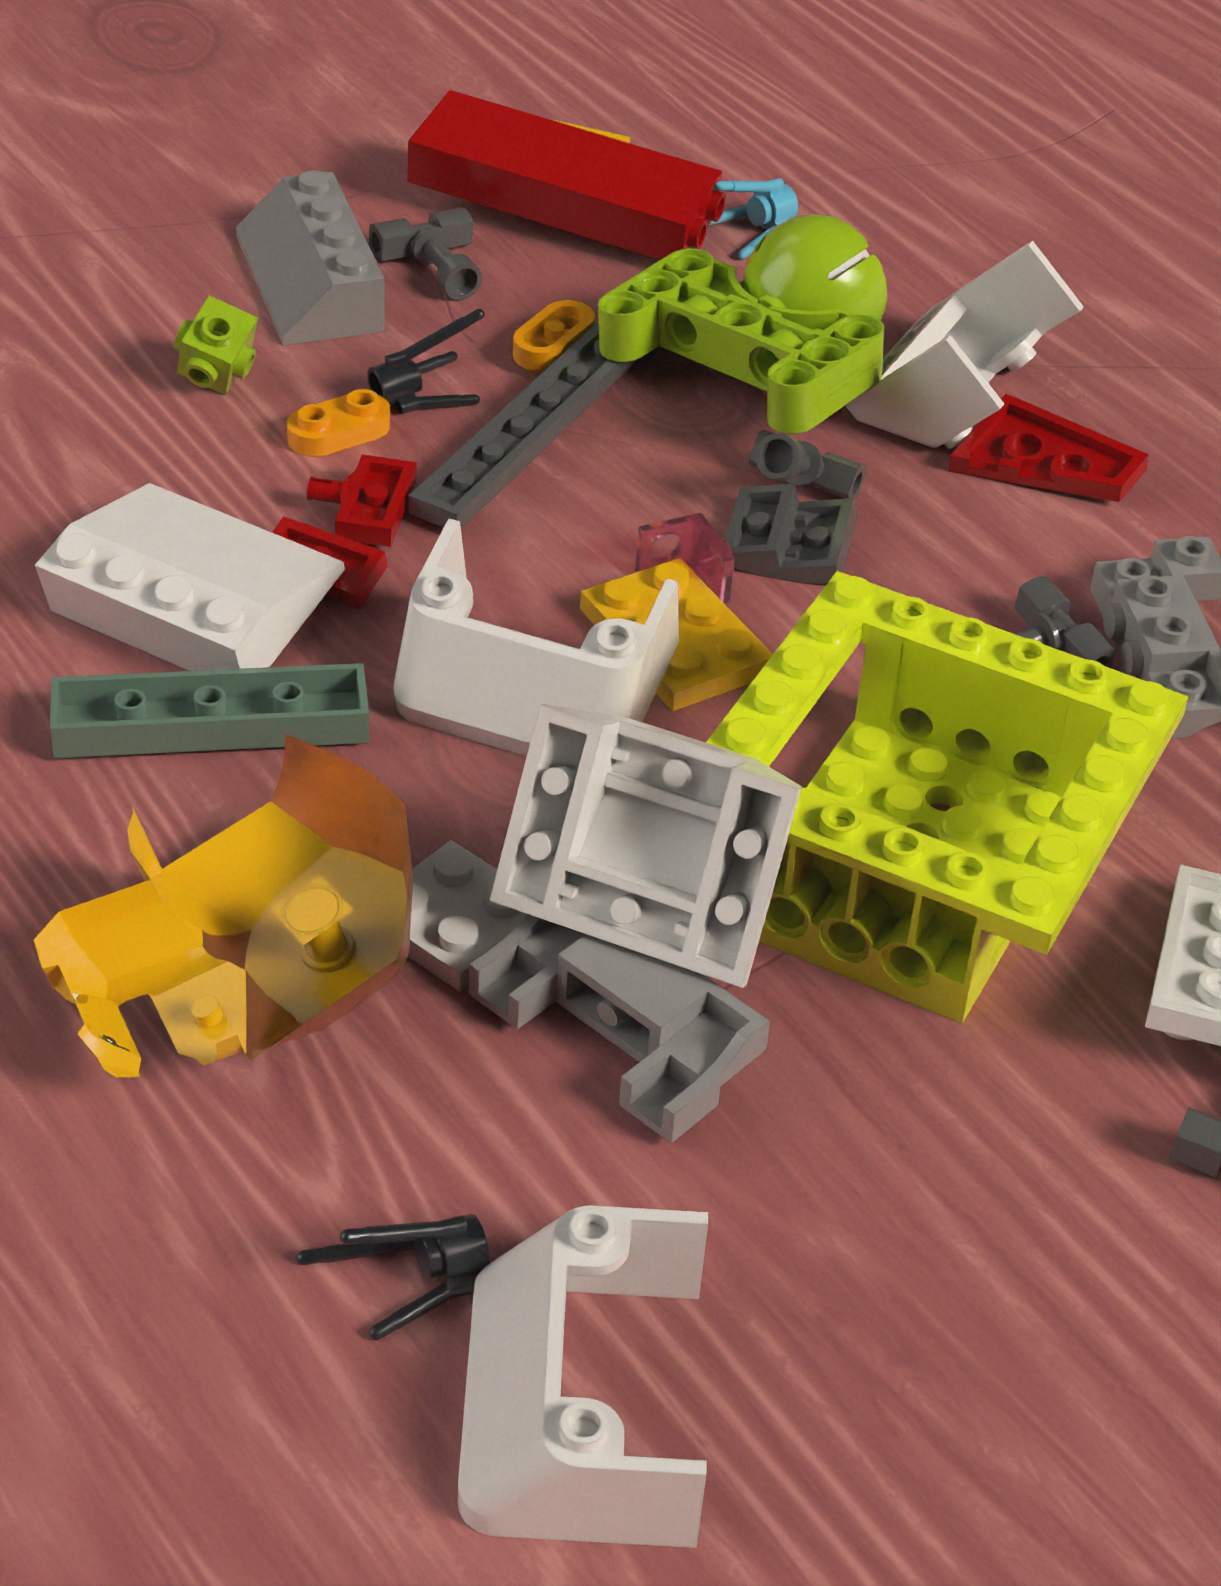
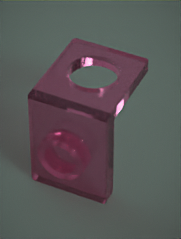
[635,512,734,604]

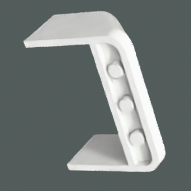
[845,240,1084,450]
[393,518,679,756]
[458,1205,708,1548]

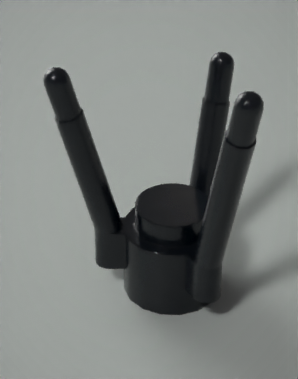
[367,309,485,414]
[296,1213,490,1340]

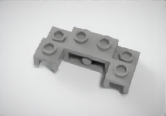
[1090,536,1221,739]
[468,914,770,1143]

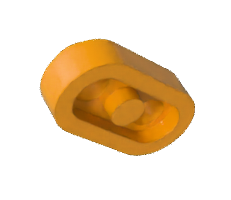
[513,300,595,374]
[287,389,390,457]

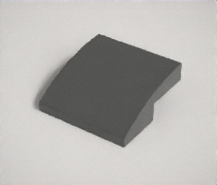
[721,484,857,584]

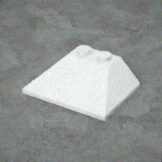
[489,704,802,988]

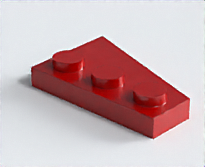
[949,393,1149,502]

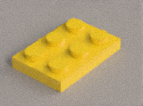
[580,558,773,712]

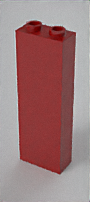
[407,90,726,260]

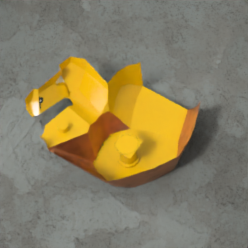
[34,734,413,1077]

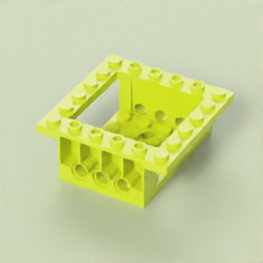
[706,571,1189,1024]

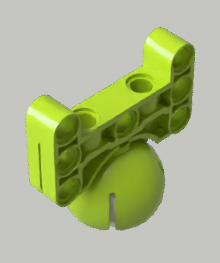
[598,214,887,434]

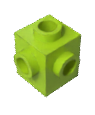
[173,295,258,395]

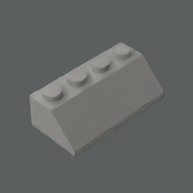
[236,170,385,346]

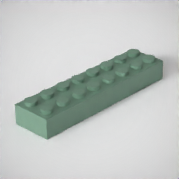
[50,663,369,758]

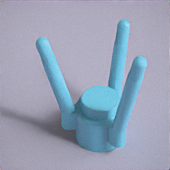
[709,178,798,260]

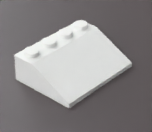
[35,483,345,671]

